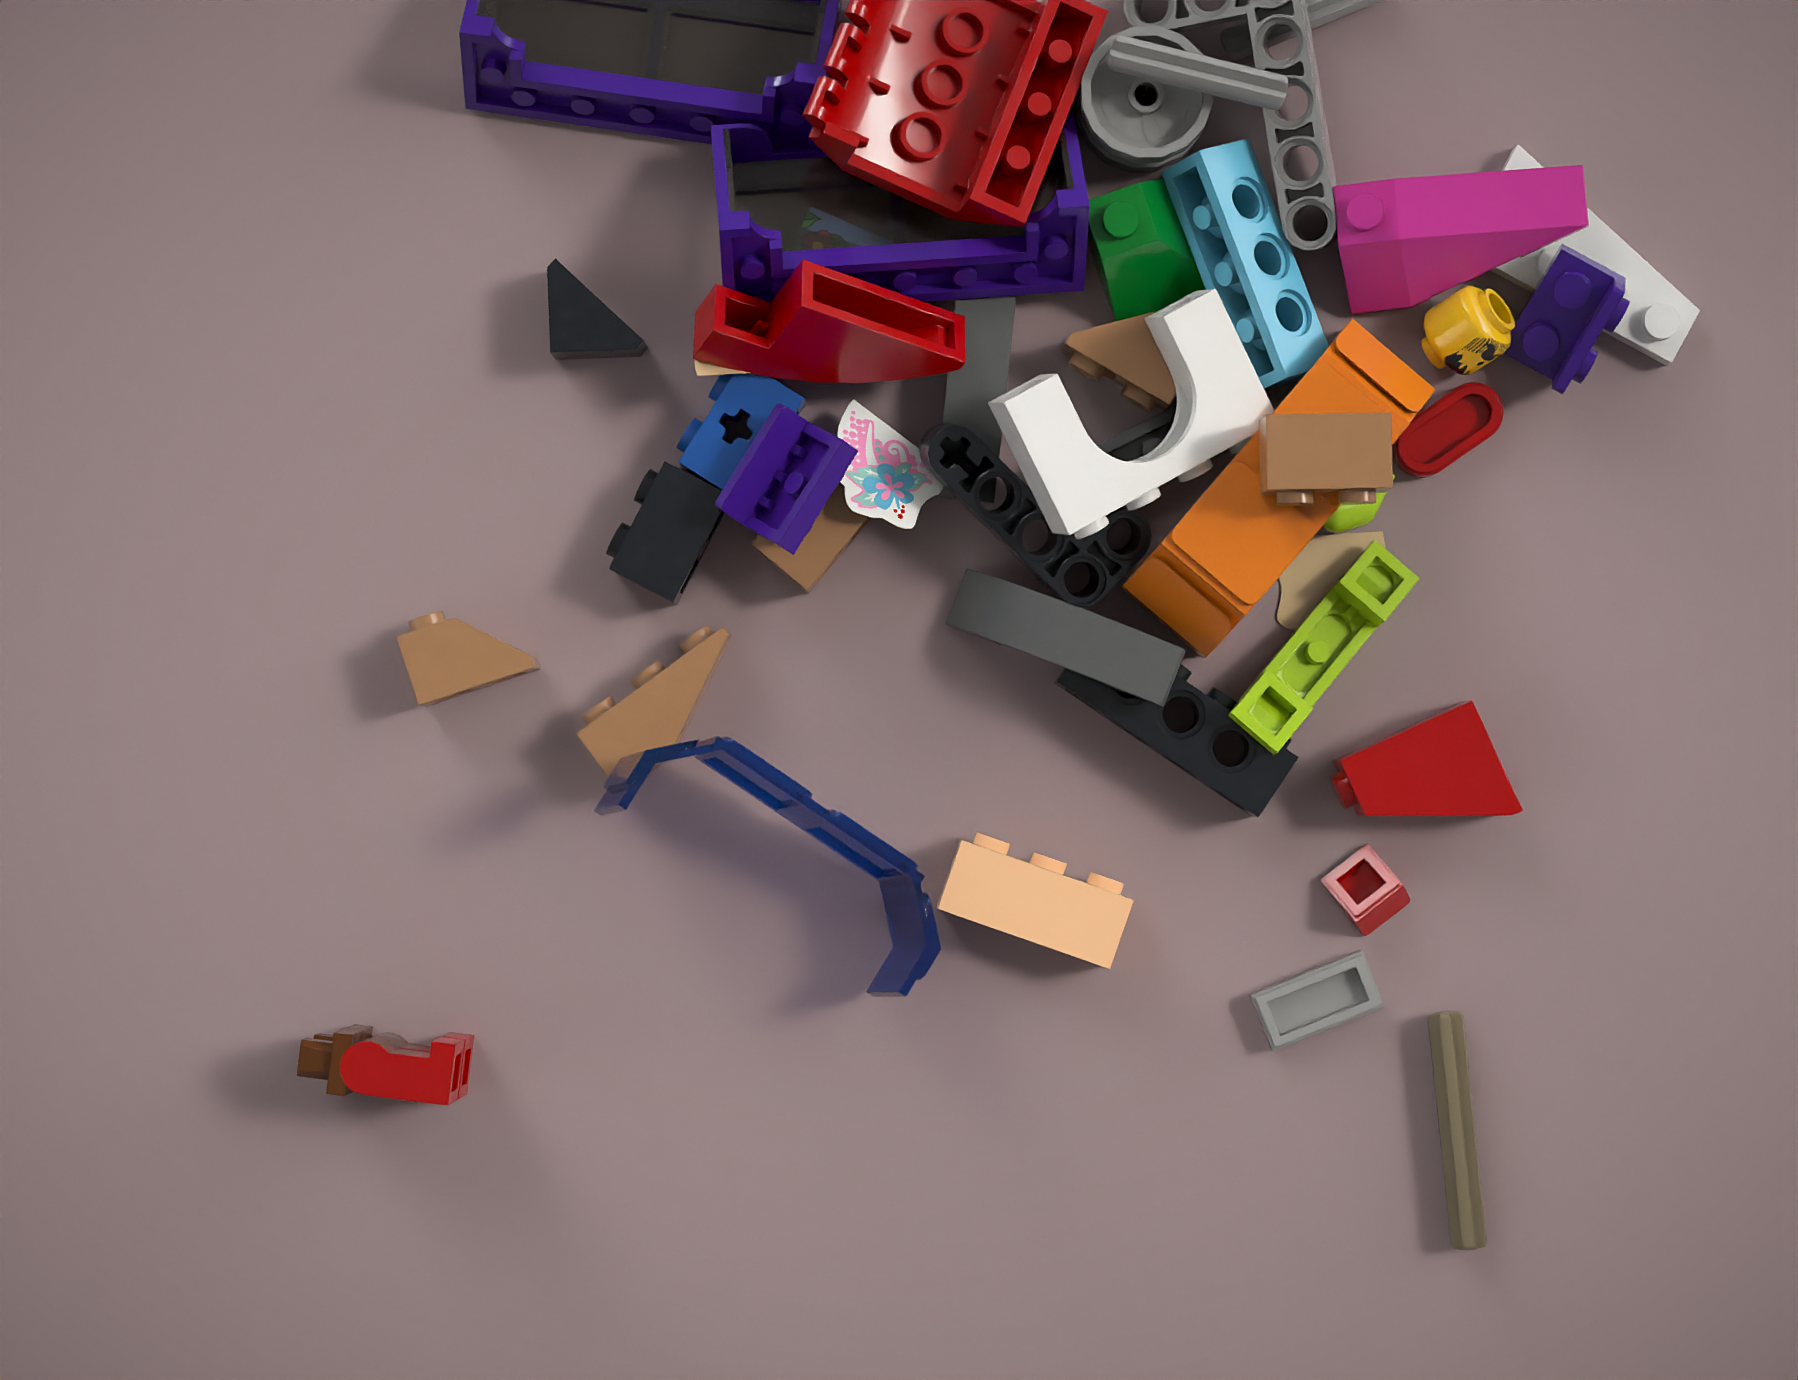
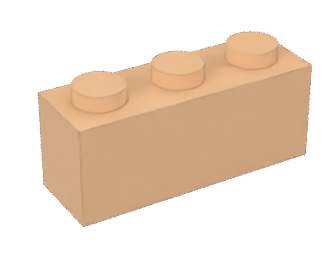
[937,832,1134,969]

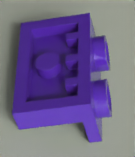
[1504,244,1630,394]

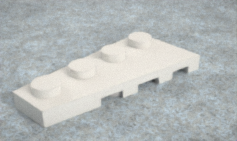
[1490,144,1700,366]

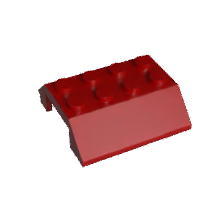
[803,0,1108,227]

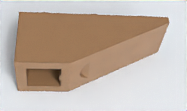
[577,625,731,793]

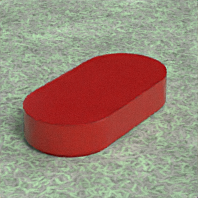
[1392,382,1504,478]

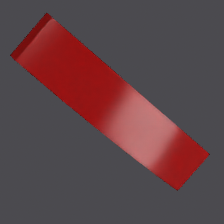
[693,259,966,383]

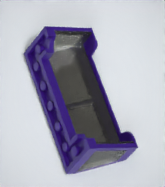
[459,0,842,150]
[711,105,1090,303]

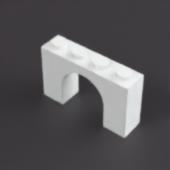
[988,289,1274,539]

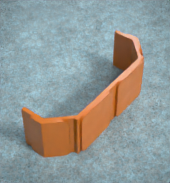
[1121,319,1436,658]

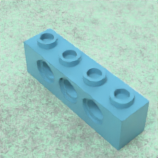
[1161,138,1329,391]

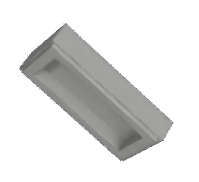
[1249,950,1385,1052]

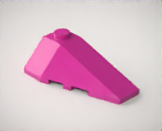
[1333,165,1589,315]

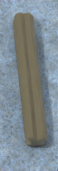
[1427,1011,1487,1250]

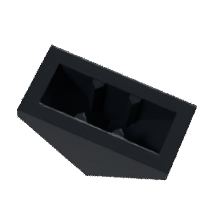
[547,258,648,360]

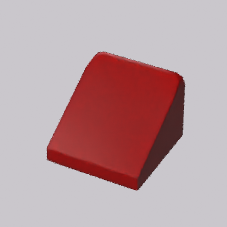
[1320,844,1410,936]

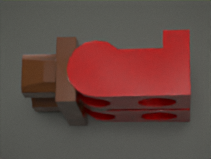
[297,1024,474,1106]

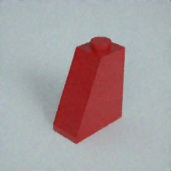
[1330,700,1523,816]

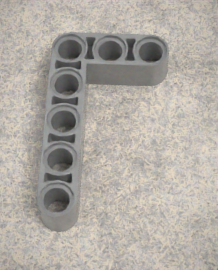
[1123,0,1338,250]

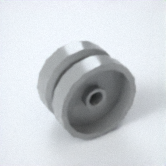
[1077,26,1214,173]

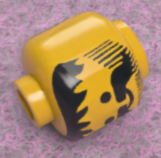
[1421,285,1515,375]

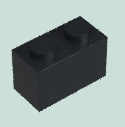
[606,461,725,605]

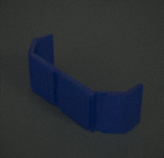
[594,736,941,997]

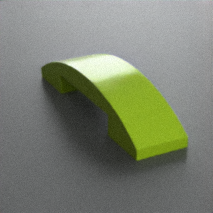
[1228,540,1420,755]

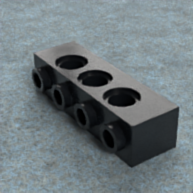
[1054,619,1299,818]

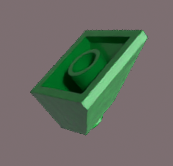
[1087,178,1206,322]

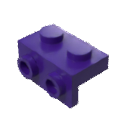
[715,403,858,555]

